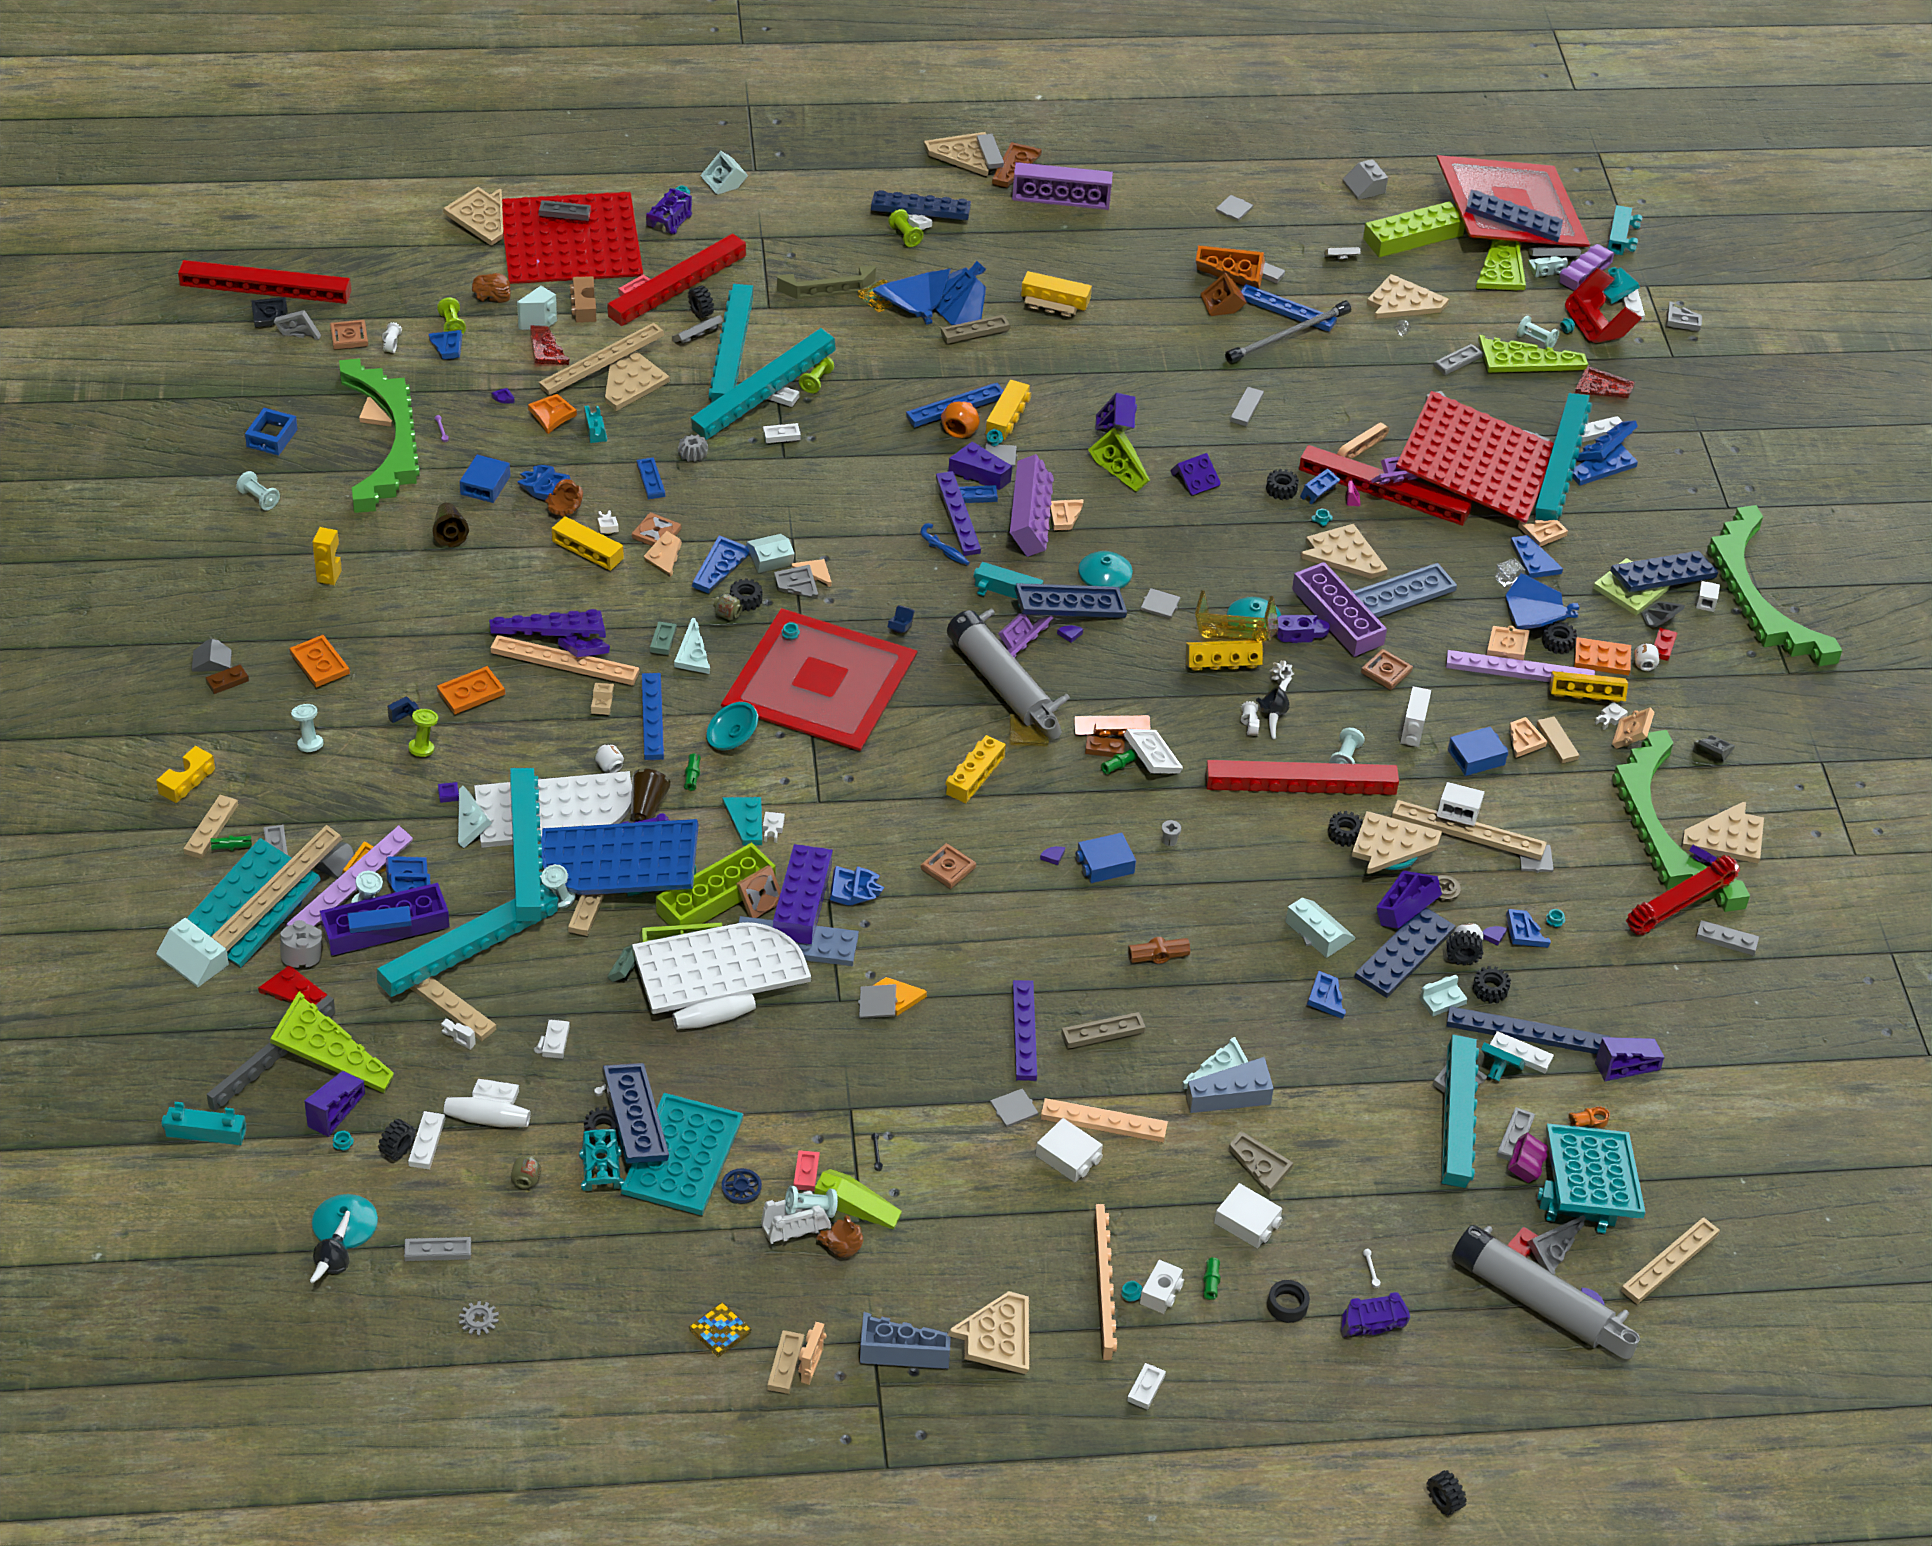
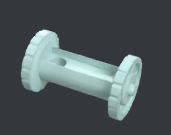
[1517,316,1559,349]
[236,471,280,510]
[291,704,323,752]
[1330,728,1365,764]
[541,864,575,909]
[352,871,383,903]
[785,1186,838,1218]

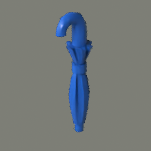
[920,523,970,566]

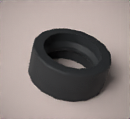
[1267,1280,1310,1323]

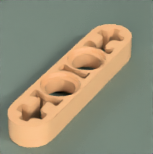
[1337,423,1389,459]

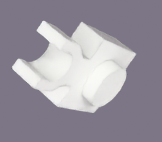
[908,214,932,230]
[598,511,618,534]
[1595,702,1628,730]
[763,812,785,843]
[441,1019,475,1050]

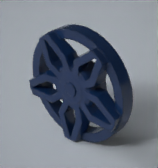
[722,1168,762,1204]

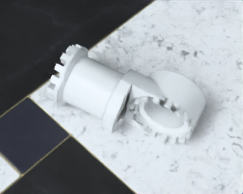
[382,322,402,353]
[1241,701,1259,736]

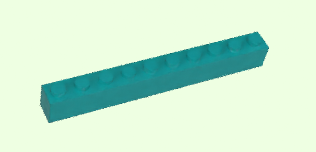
[709,284,753,402]
[691,328,836,440]
[1536,393,1592,521]
[510,768,545,921]
[377,884,558,997]

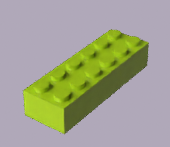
[1363,201,1465,257]
[656,842,776,926]

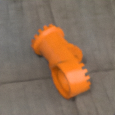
[1568,1106,1610,1128]

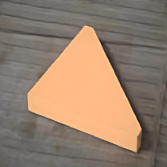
[359,397,392,427]
[791,559,831,587]

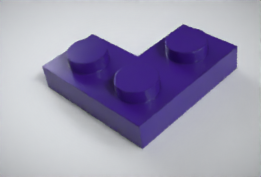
[558,635,610,657]
[1689,845,1717,865]

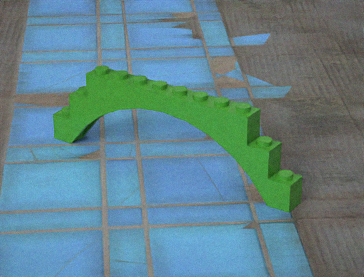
[339,359,420,513]
[1707,505,1842,666]
[1612,730,1750,912]

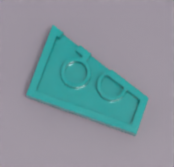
[722,797,762,845]

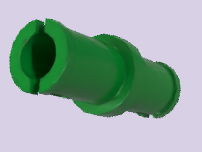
[1101,749,1137,774]
[684,753,701,791]
[210,835,252,851]
[1203,1257,1221,1300]

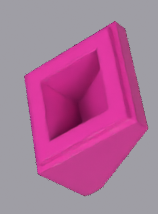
[1346,481,1360,507]

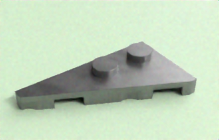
[1528,1215,1586,1274]

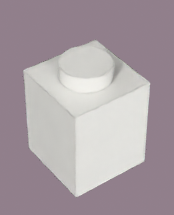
[1696,581,1720,612]

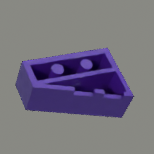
[1095,393,1137,433]
[948,442,1012,490]
[1376,871,1442,928]
[1595,1037,1664,1081]
[304,1071,365,1137]

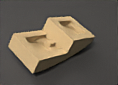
[591,683,614,715]

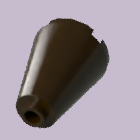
[432,502,469,547]
[631,768,671,822]

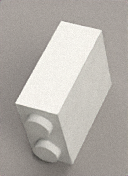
[1401,686,1431,747]
[1437,782,1484,826]
[1036,1118,1103,1182]
[1214,1183,1283,1249]

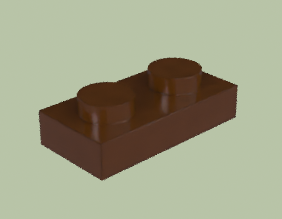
[205,664,249,694]

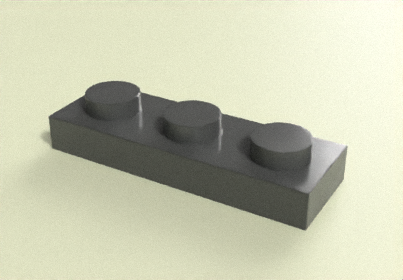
[539,200,591,221]

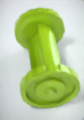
[888,209,924,247]
[437,297,466,335]
[799,356,834,394]
[408,709,438,757]

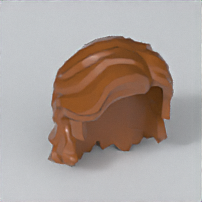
[472,273,511,303]
[545,479,583,517]
[817,1215,864,1258]

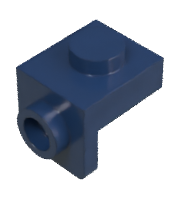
[887,605,915,633]
[387,696,419,723]

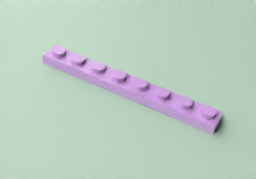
[1446,650,1595,682]
[286,825,413,927]

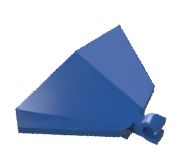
[935,261,986,325]
[873,269,951,325]
[1505,573,1579,629]

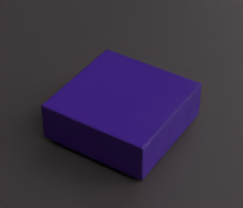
[438,782,459,803]

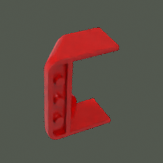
[1565,268,1642,343]

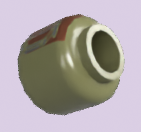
[713,593,742,620]
[511,1156,541,1189]

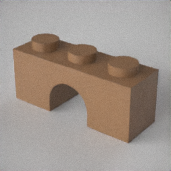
[570,277,596,323]

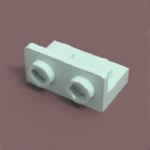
[1528,256,1568,277]
[1420,975,1467,1017]

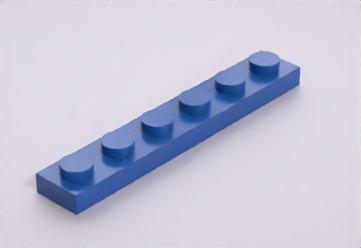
[1241,284,1337,332]
[906,383,1004,427]
[642,673,664,760]

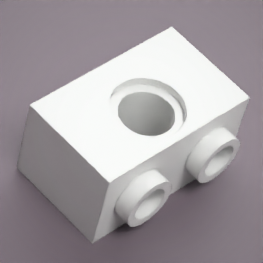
[1140,1260,1184,1314]

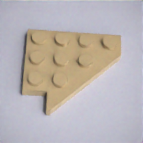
[924,132,988,176]
[443,187,503,246]
[1367,274,1449,319]
[605,351,670,411]
[1301,524,1388,579]
[1682,802,1764,864]
[1352,811,1442,874]
[947,1292,1029,1374]

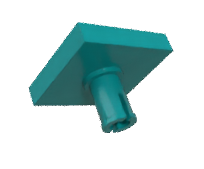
[1603,267,1640,304]
[1481,1042,1526,1082]

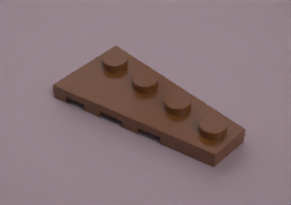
[992,142,1042,187]

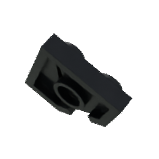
[251,297,288,327]

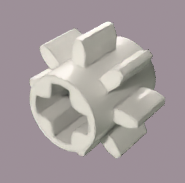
[1270,660,1294,684]

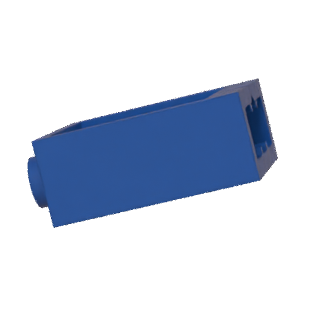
[245,408,298,456]

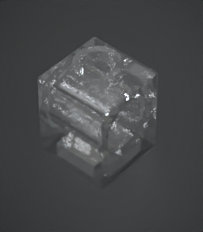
[1495,558,1525,589]

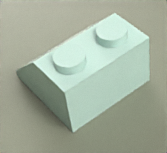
[701,151,748,194]
[517,286,557,330]
[746,534,794,573]

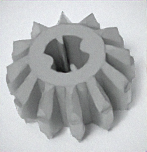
[678,434,708,462]

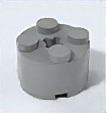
[280,920,322,968]

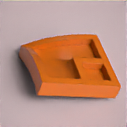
[528,394,577,434]

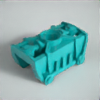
[579,1129,624,1191]

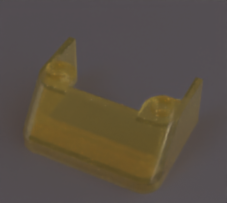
[1195,590,1279,642]

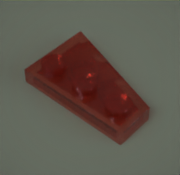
[530,325,570,365]
[1575,366,1635,398]

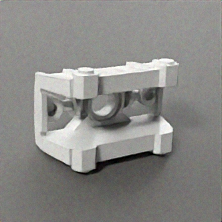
[761,1191,831,1244]

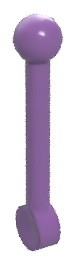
[435,415,449,442]

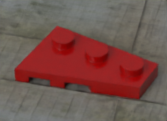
[258,965,327,1005]

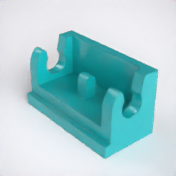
[584,405,607,443]

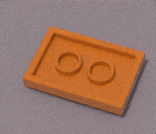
[289,635,350,687]
[1574,637,1631,676]
[437,666,505,715]

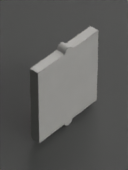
[1216,195,1253,221]
[986,443,1018,468]
[1141,588,1181,619]
[1519,845,1554,873]
[858,984,898,1018]
[990,1088,1039,1128]

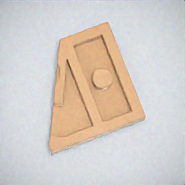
[1050,500,1084,530]
[1518,520,1568,547]
[643,531,682,576]
[1509,717,1547,758]

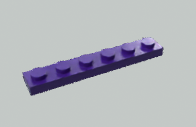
[936,471,981,556]
[1013,980,1037,1081]

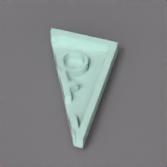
[674,618,710,674]
[458,786,492,848]
[1182,1037,1248,1089]

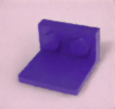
[1170,453,1221,496]

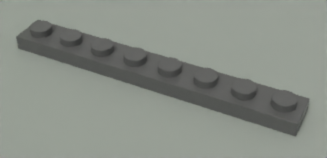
[207,995,335,1111]

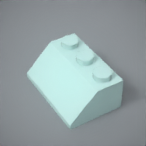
[1286,898,1355,958]
[156,918,229,988]

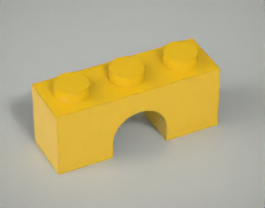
[312,527,342,585]
[156,746,215,803]

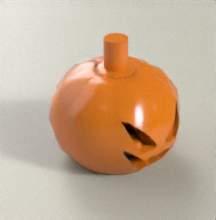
[941,401,980,438]

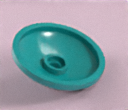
[1078,551,1133,589]
[1227,597,1281,638]
[706,702,758,750]
[312,1194,378,1249]

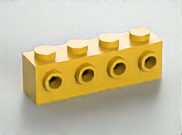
[1021,271,1092,310]
[985,380,1031,440]
[552,516,624,571]
[1186,640,1263,670]
[1549,671,1628,702]
[945,735,1006,804]

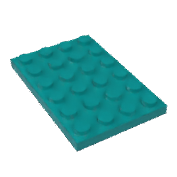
[187,838,321,968]
[621,1093,743,1215]
[1545,1123,1645,1219]

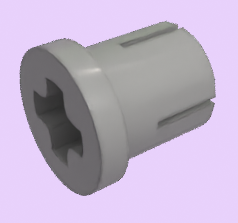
[1162,820,1181,846]

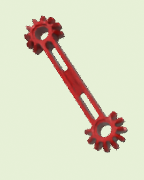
[1626,855,1740,935]

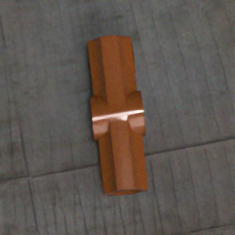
[1128,937,1190,964]

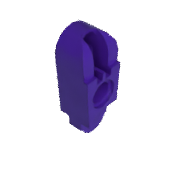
[1274,615,1330,643]

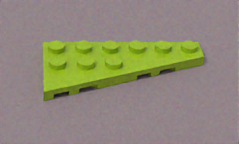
[1476,239,1526,290]
[1478,335,1588,373]
[270,992,394,1093]

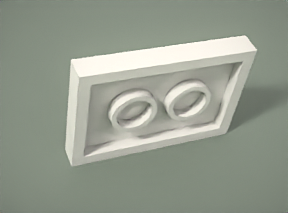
[1124,729,1183,774]

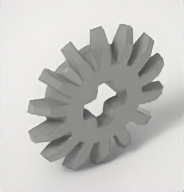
[459,1301,499,1336]

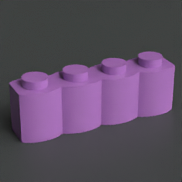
[1560,244,1614,291]

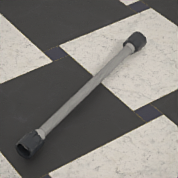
[1225,300,1351,364]

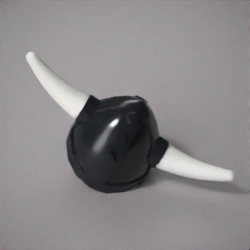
[1256,677,1292,739]
[310,1211,350,1283]

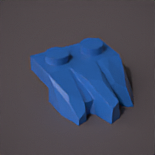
[517,465,571,500]
[386,856,430,892]
[830,866,884,905]

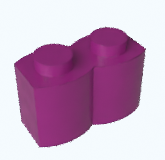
[1508,1132,1547,1183]

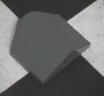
[1641,601,1685,628]
[192,639,232,672]
[1694,735,1735,762]
[314,842,354,880]

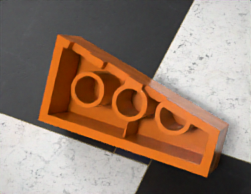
[1196,245,1265,289]

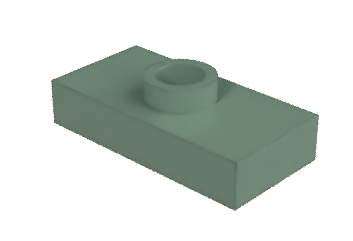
[650,622,677,655]
[607,943,637,982]

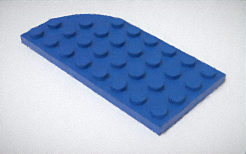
[540,819,699,895]

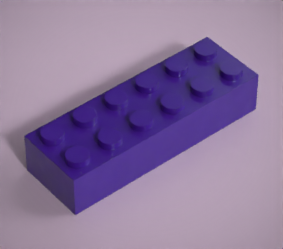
[773,844,833,944]
[320,883,450,956]

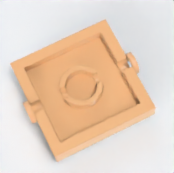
[1487,626,1529,660]
[1612,708,1655,749]
[798,1322,827,1385]

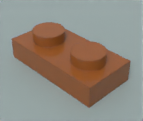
[1085,735,1125,757]

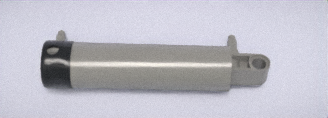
[947,609,1070,739]
[1452,1225,1640,1359]

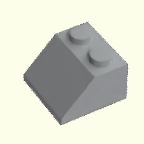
[1342,159,1388,200]

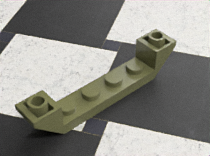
[777,265,876,299]

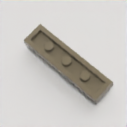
[941,315,1010,343]
[1061,1012,1146,1049]

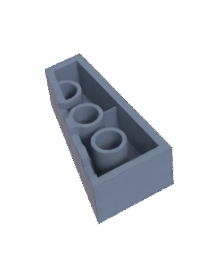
[1186,1057,1274,1113]
[860,1312,951,1369]

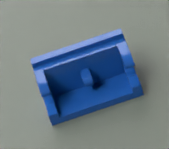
[1300,469,1340,504]

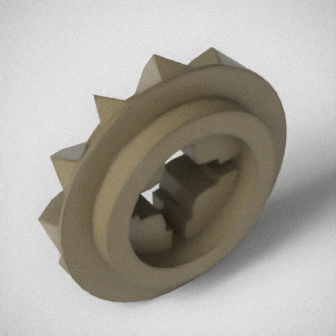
[1438,875,1461,901]

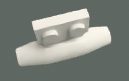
[673,993,756,1029]
[444,1079,530,1127]

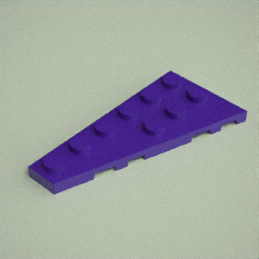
[489,609,606,638]

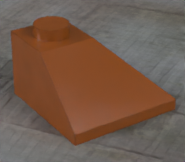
[1200,273,1246,316]

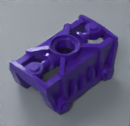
[646,188,692,235]
[1341,1292,1410,1337]

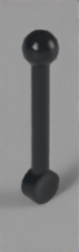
[871,1133,883,1171]

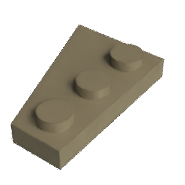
[1229,1131,1293,1194]

